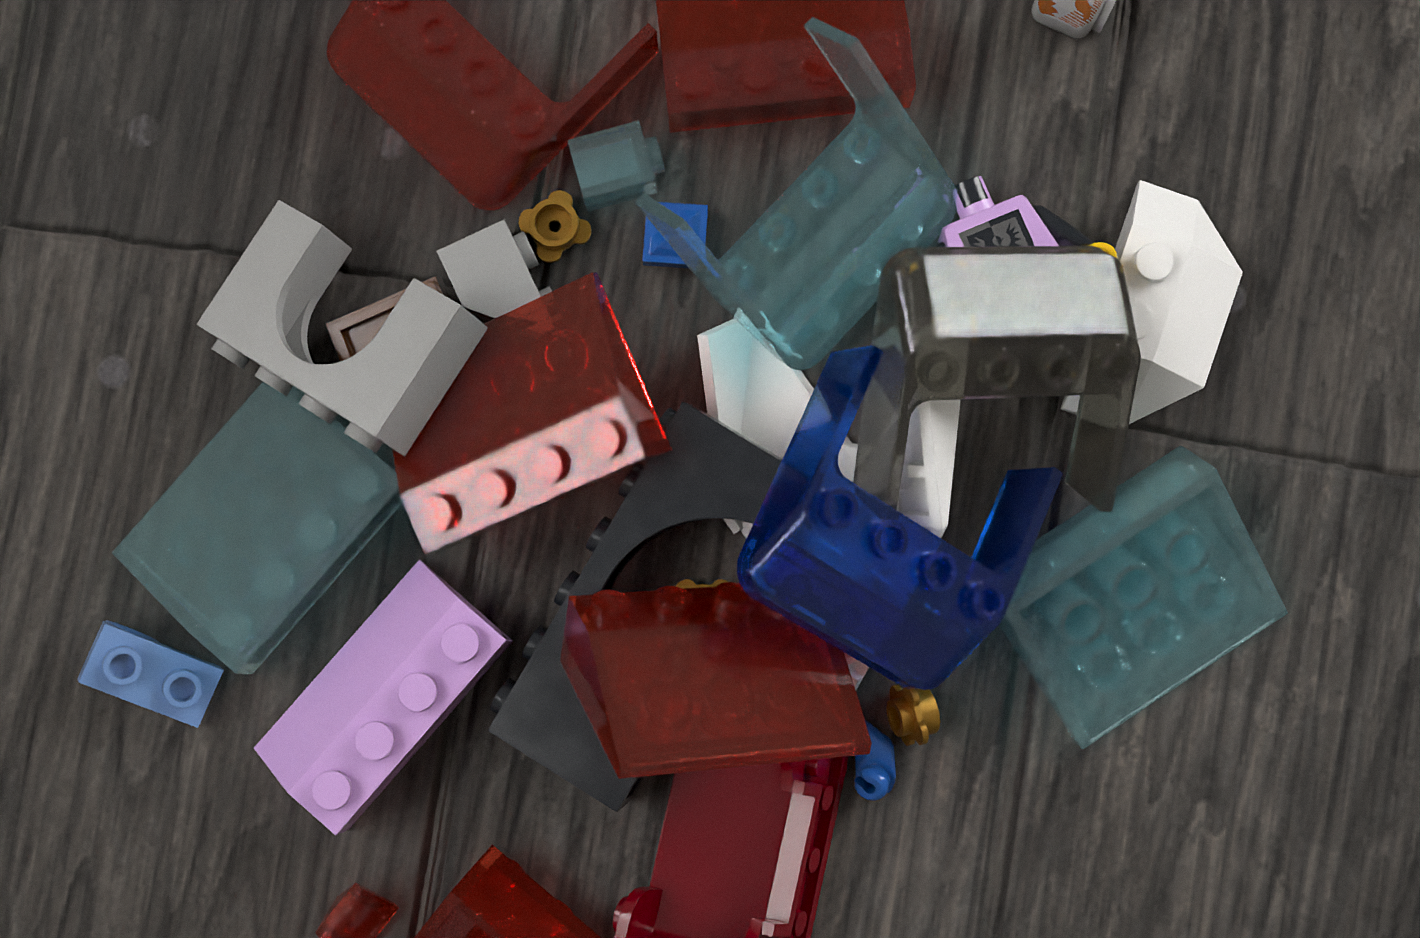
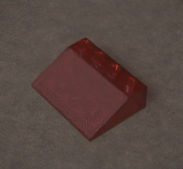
[656,0,916,133]
[392,272,671,554]
[560,578,872,779]

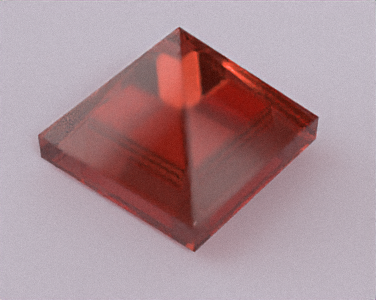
[315,883,399,938]

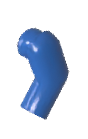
[830,707,896,801]

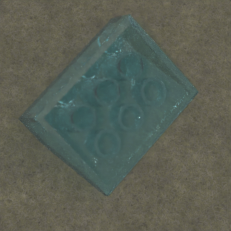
[112,382,416,674]
[974,445,1288,750]

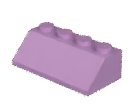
[254,560,513,836]

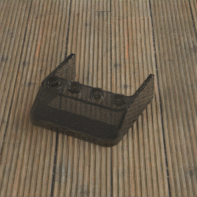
[851,246,1141,525]

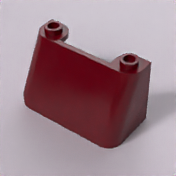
[613,698,848,938]

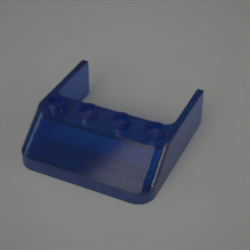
[737,345,1063,690]

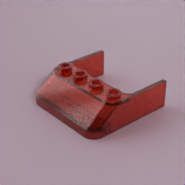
[327,0,659,210]

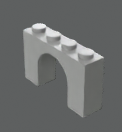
[196,200,488,456]

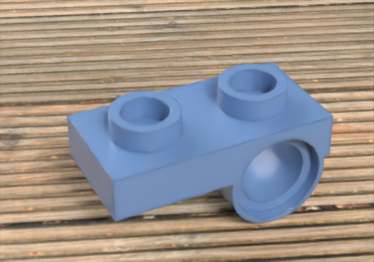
[77,620,224,728]

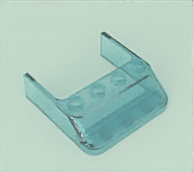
[635,17,958,370]

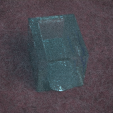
[567,120,665,212]

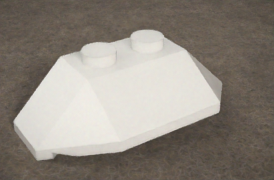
[1061,180,1243,429]

